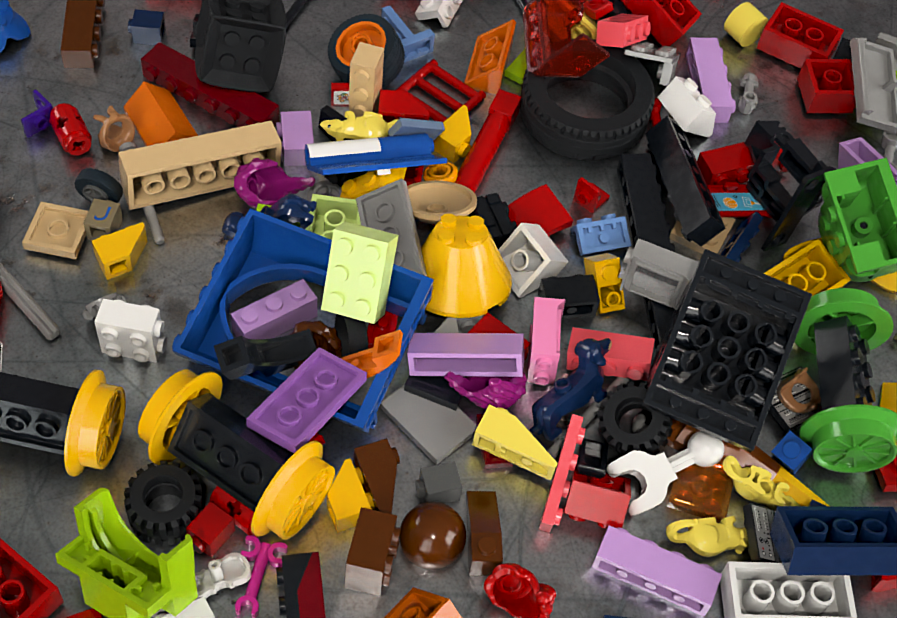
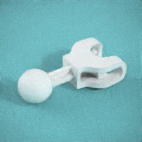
[606,431,724,517]

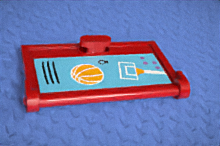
[707,182,772,218]

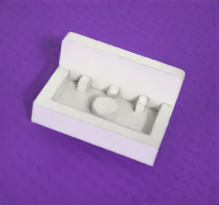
[415,0,463,28]

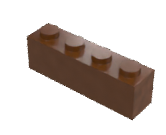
[60,0,105,68]

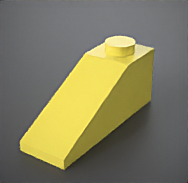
[472,405,558,481]

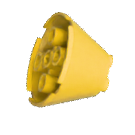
[421,214,512,318]

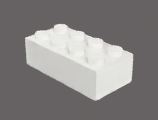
[720,561,857,618]

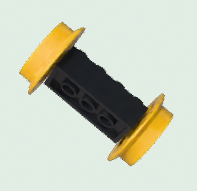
[0,369,126,477]
[138,369,335,540]

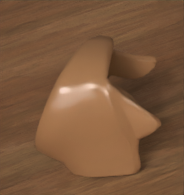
[93,105,135,152]
[777,367,821,414]

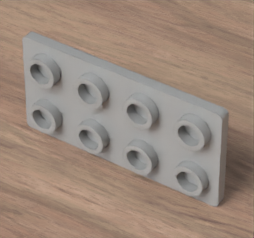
[624,41,681,86]

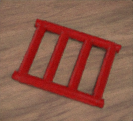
[394,59,486,122]

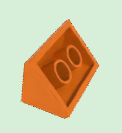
[464,19,516,94]
[123,81,198,146]

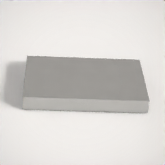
[379,384,478,465]

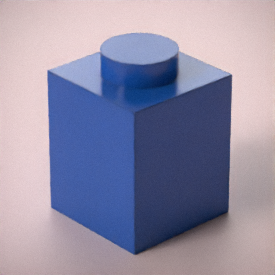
[771,431,813,475]

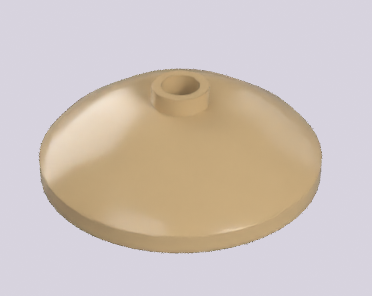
[407,181,477,225]

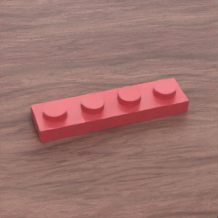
[538,414,586,533]

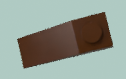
[353,438,400,514]
[466,491,503,576]

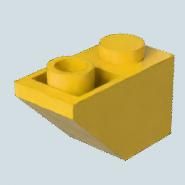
[91,222,148,280]
[583,253,625,314]
[327,458,375,533]

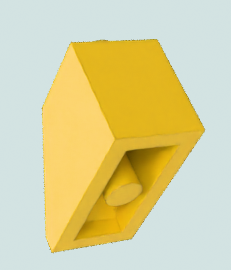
[433,105,471,164]

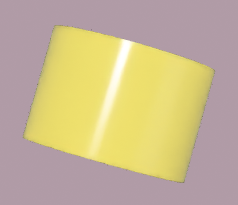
[724,2,769,47]

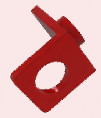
[573,177,610,214]

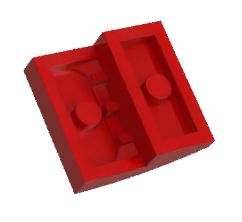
[508,184,573,238]

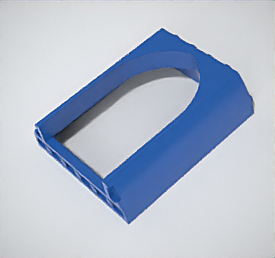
[172,208,434,433]

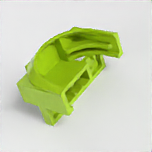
[55,488,198,618]

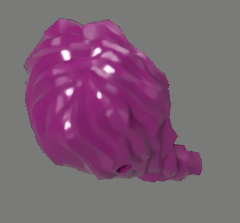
[234,158,315,208]
[444,371,527,409]

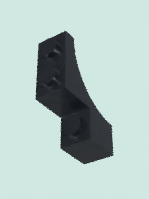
[214,329,317,380]

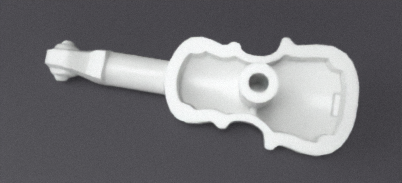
[152,552,252,617]

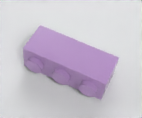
[231,279,318,339]

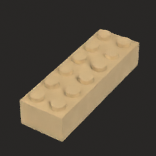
[118,120,282,210]

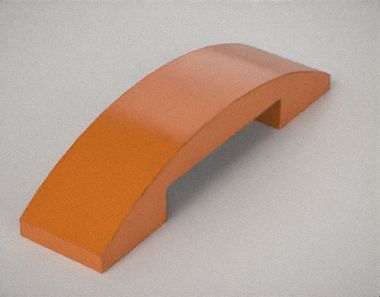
[341,330,403,378]

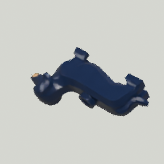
[222,194,317,242]
[529,338,612,441]

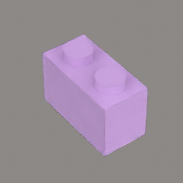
[276,111,314,167]

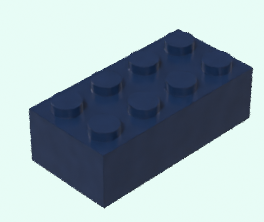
[770,506,897,576]

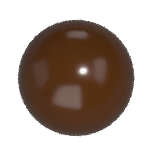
[399,502,466,570]

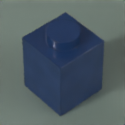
[128,9,166,45]

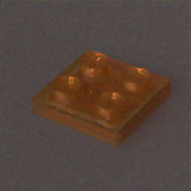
[667,464,733,523]

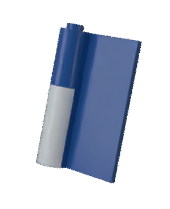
[304,133,447,175]

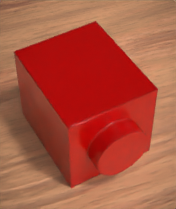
[186,501,235,558]

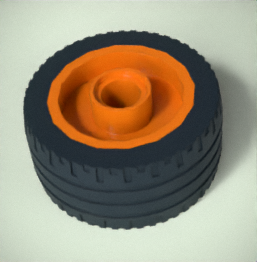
[328,14,405,88]

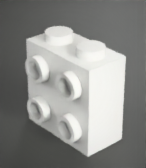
[94,299,167,363]

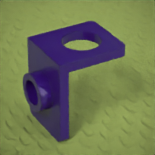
[21,89,53,138]

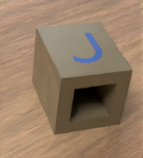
[84,198,123,240]

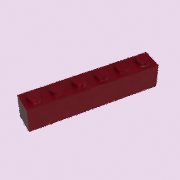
[141,42,280,127]

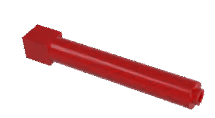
[433,89,522,227]

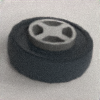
[74,168,123,203]

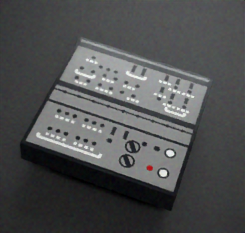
[769,366,822,434]
[743,503,782,563]

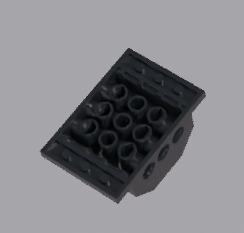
[641,249,812,452]

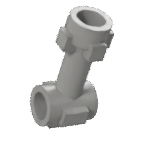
[738,73,759,114]

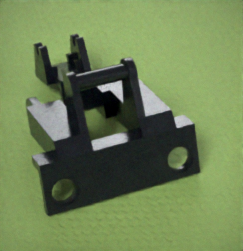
[745,120,837,252]

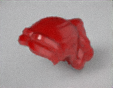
[484,563,556,618]

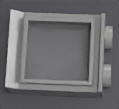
[618,238,699,309]

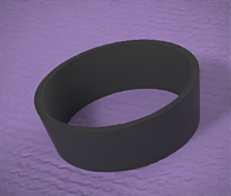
[334,314,368,357]

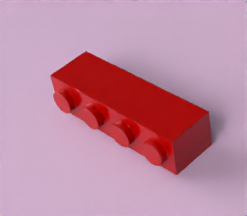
[697,141,788,185]

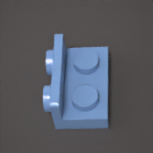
[570,214,631,256]

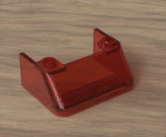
[523,0,610,78]

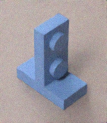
[381,5,435,63]

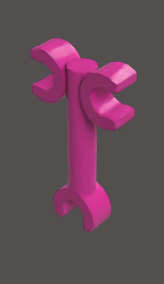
[235,535,288,618]

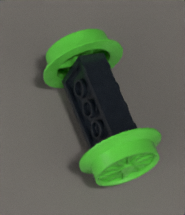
[795,288,897,473]

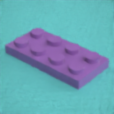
[246,347,367,453]

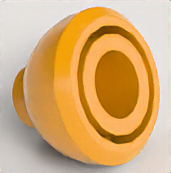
[423,162,458,183]

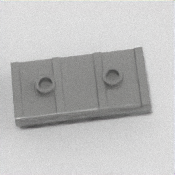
[850,37,897,133]

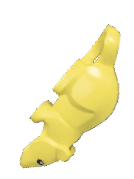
[320,111,399,141]
[723,455,800,510]
[666,516,749,557]

